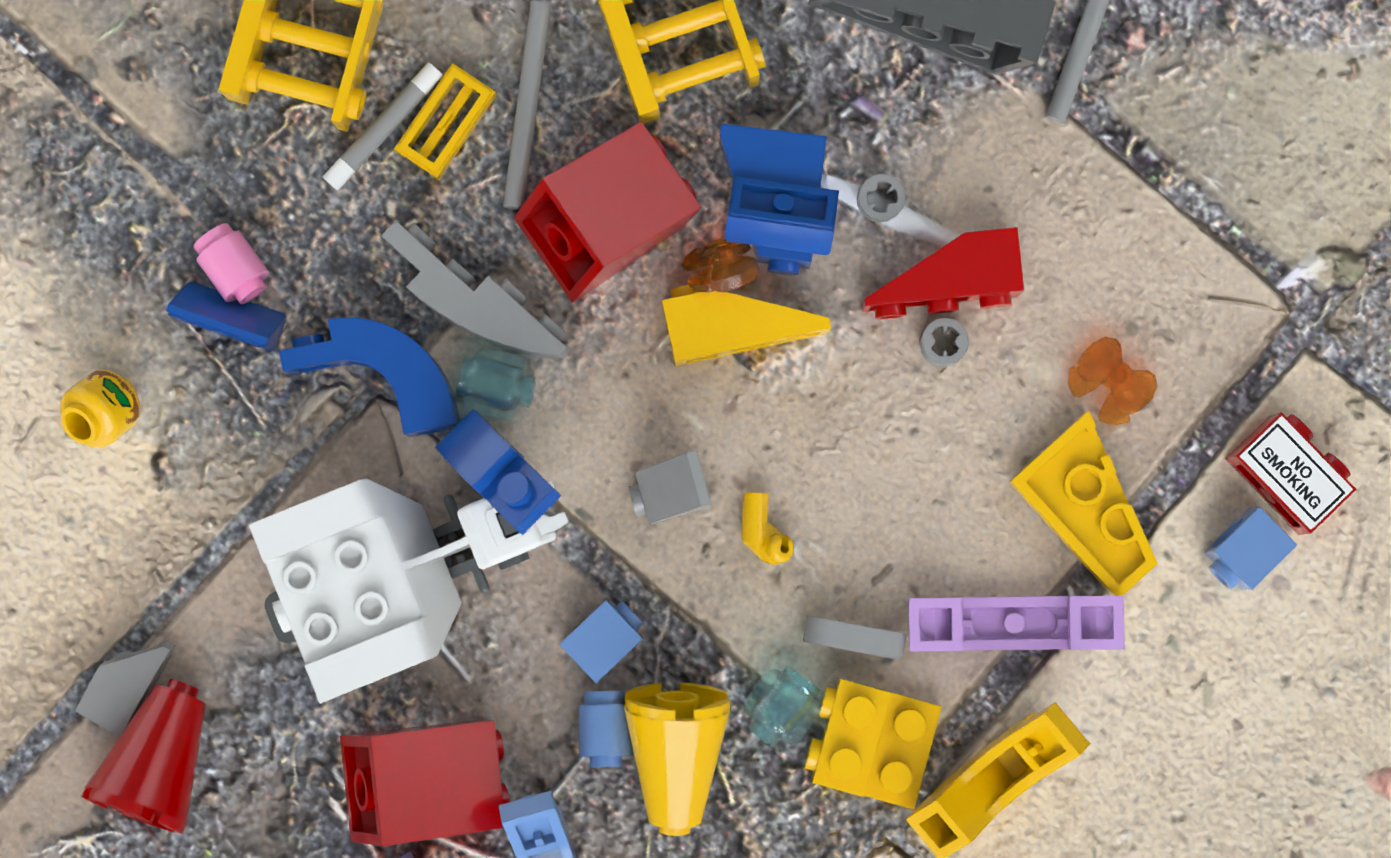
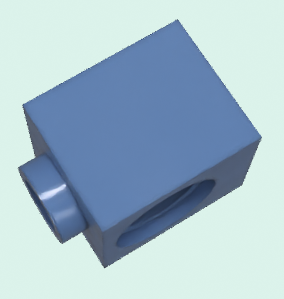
[1204,507,1297,590]
[559,600,644,683]

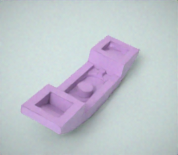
[908,596,1125,652]

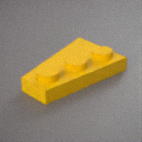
[1009,410,1158,596]

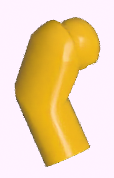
[741,492,794,565]

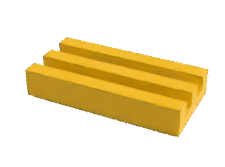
[394,63,497,181]

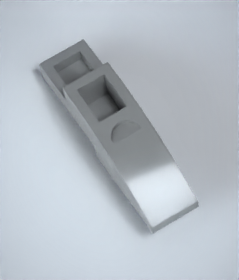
[382,220,569,360]

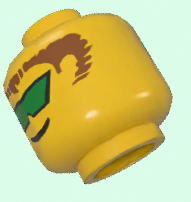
[60,370,140,448]

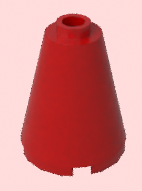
[81,679,206,834]

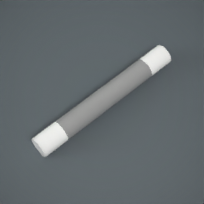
[322,62,443,191]

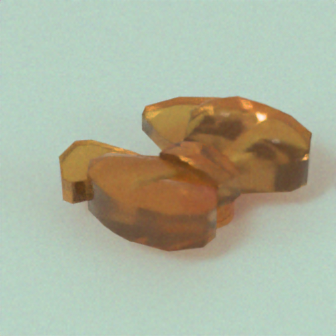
[682,237,760,293]
[1067,337,1158,426]

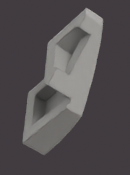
[75,641,176,737]

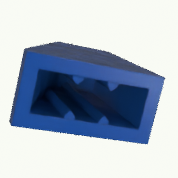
[720,124,827,275]

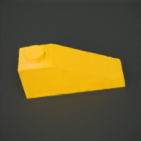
[662,283,832,367]

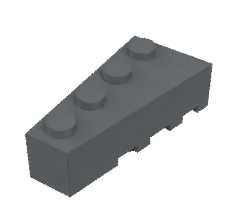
[808,0,1056,75]

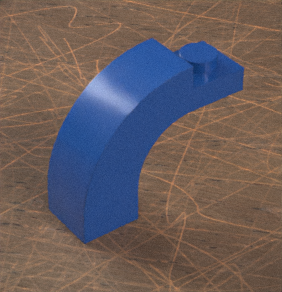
[279,318,460,437]
[435,409,561,535]

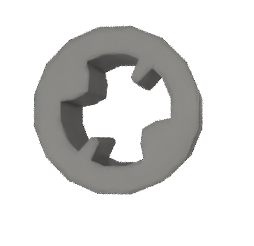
[856,173,906,223]
[919,317,969,367]

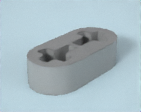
[803,615,907,660]

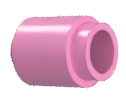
[193,223,269,304]

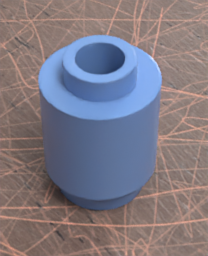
[578,691,633,767]

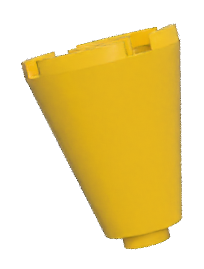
[624,683,731,836]

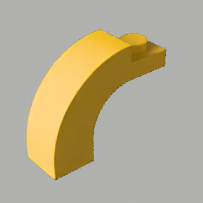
[906,702,1090,858]

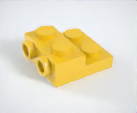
[804,677,942,810]

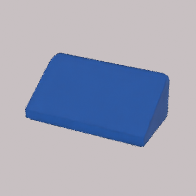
[725,176,839,255]
[166,282,286,352]

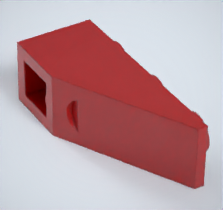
[861,227,1024,319]

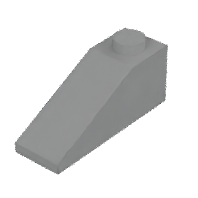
[628,450,712,525]

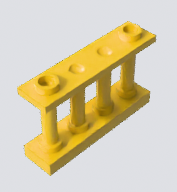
[218,0,385,132]
[598,0,766,124]

